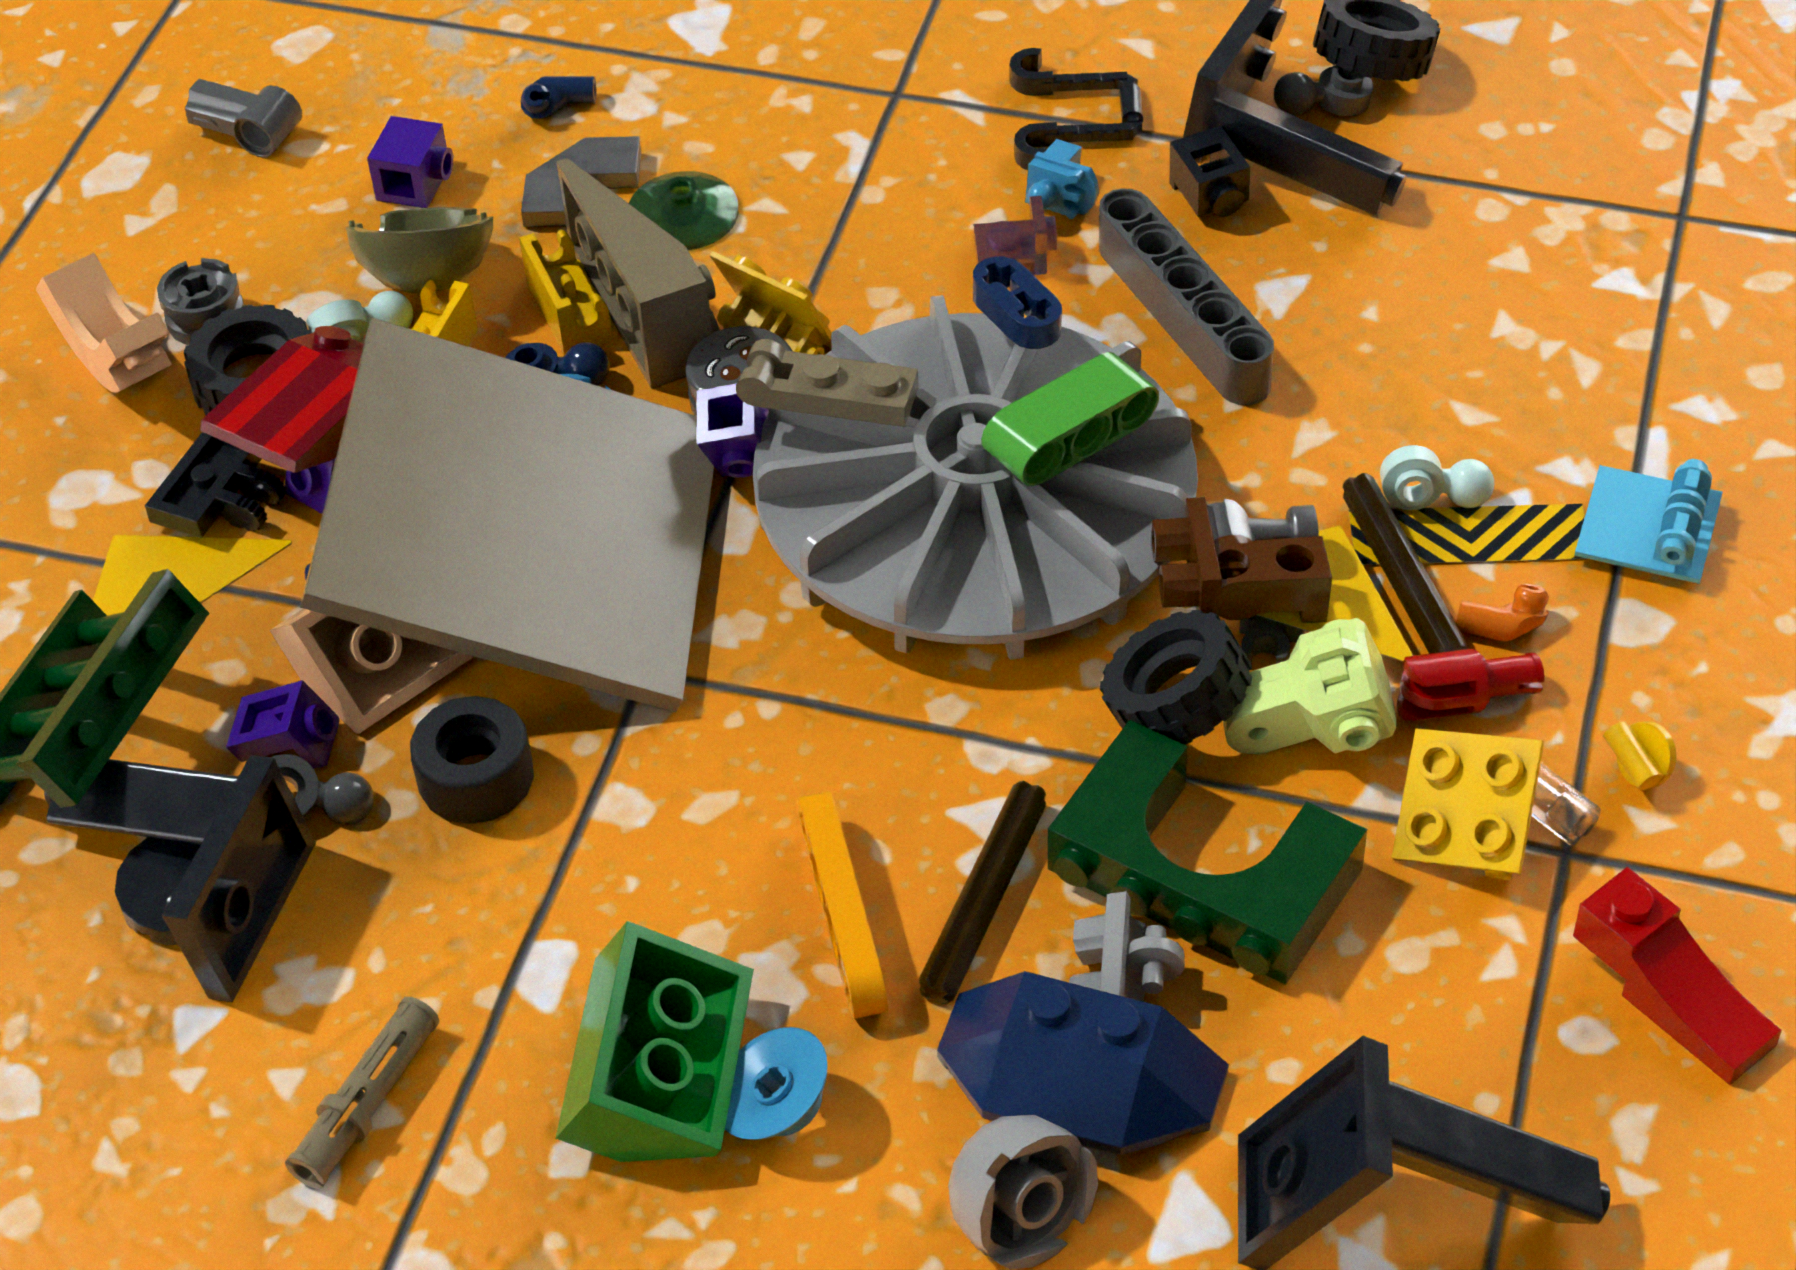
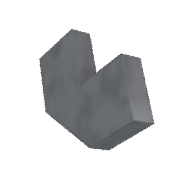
[521,136,641,227]

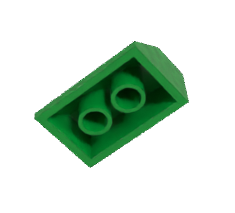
[555,921,754,1162]

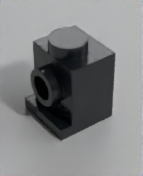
[1169,126,1250,217]

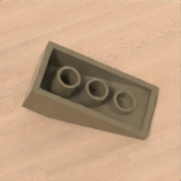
[556,158,719,389]

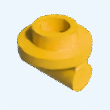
[1603,721,1677,790]

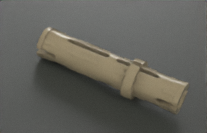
[285,997,440,1189]

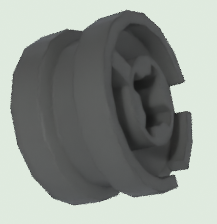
[157,258,244,345]

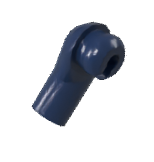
[520,76,597,119]

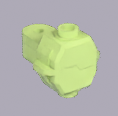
[1223,618,1396,754]

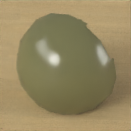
[346,207,493,293]

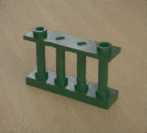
[0,569,210,808]

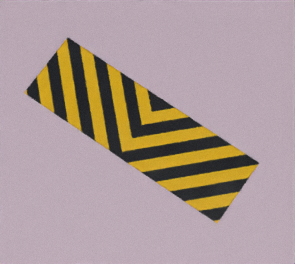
[1348,504,1587,565]

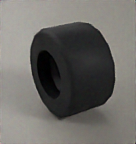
[410,696,534,824]

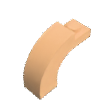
[36,253,172,393]

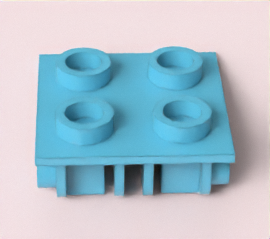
[1574,459,1723,584]

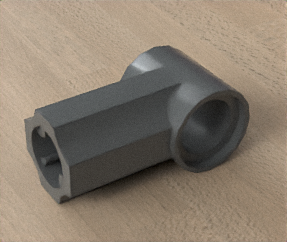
[185,79,302,157]

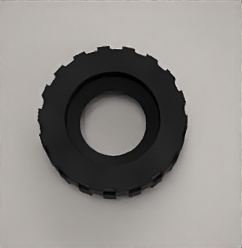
[1313,0,1440,81]
[184,304,311,415]
[1100,610,1252,745]

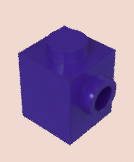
[367,116,453,208]
[697,383,769,478]

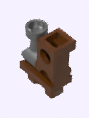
[1151,497,1332,623]

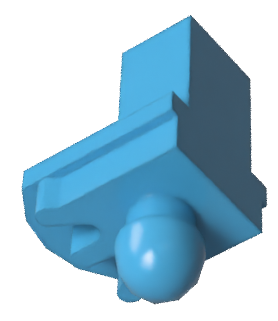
[1025,139,1099,219]

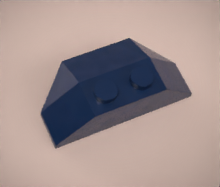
[937,971,1229,1156]

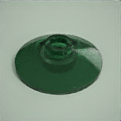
[629,171,739,250]

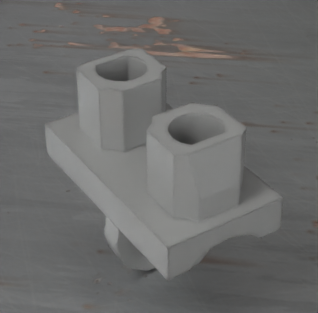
[1069,891,1185,1002]

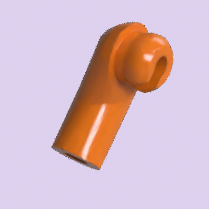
[1456,584,1549,641]

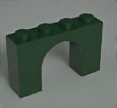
[1048,720,1368,985]

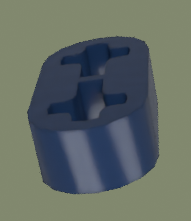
[973,256,1062,349]

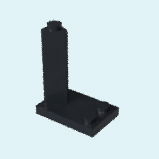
[1183,0,1407,216]
[44,755,316,1003]
[1238,1036,1610,1270]

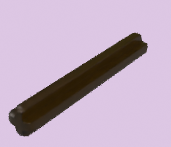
[1342,473,1469,654]
[919,781,1046,1004]

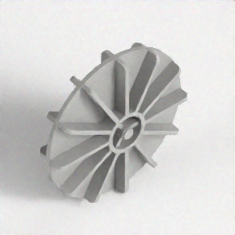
[753,295,1198,660]

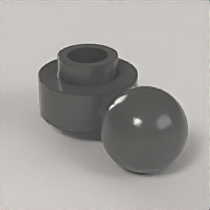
[1273,65,1373,116]
[271,754,374,825]

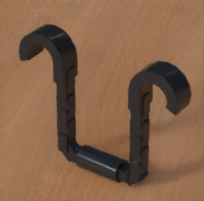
[1009,48,1144,170]

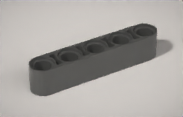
[1099,188,1274,405]

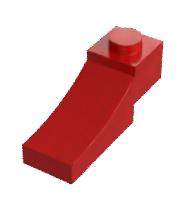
[1573,866,1782,1085]

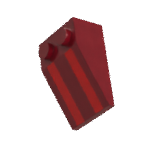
[200,326,363,473]

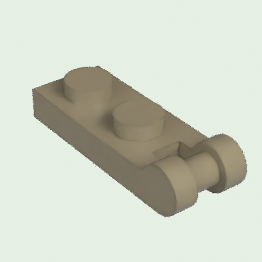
[736,339,919,427]

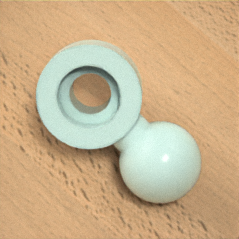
[306,291,413,342]
[1380,445,1494,510]

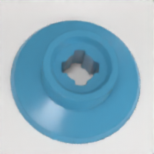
[725,1027,828,1140]

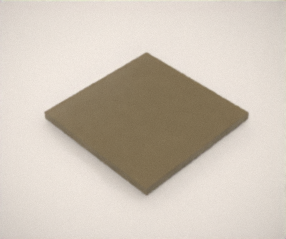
[300,318,714,712]

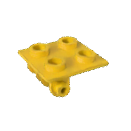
[709,251,832,355]
[1391,728,1544,880]

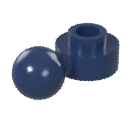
[505,342,610,386]

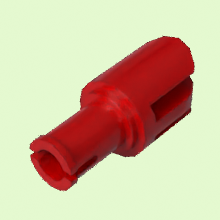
[1397,649,1545,721]

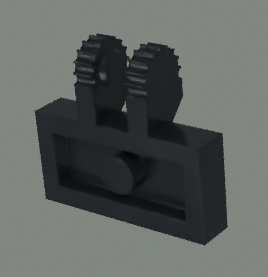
[145,432,287,538]

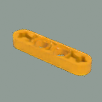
[797,791,888,1019]

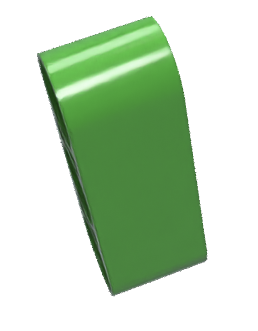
[981,352,1159,487]

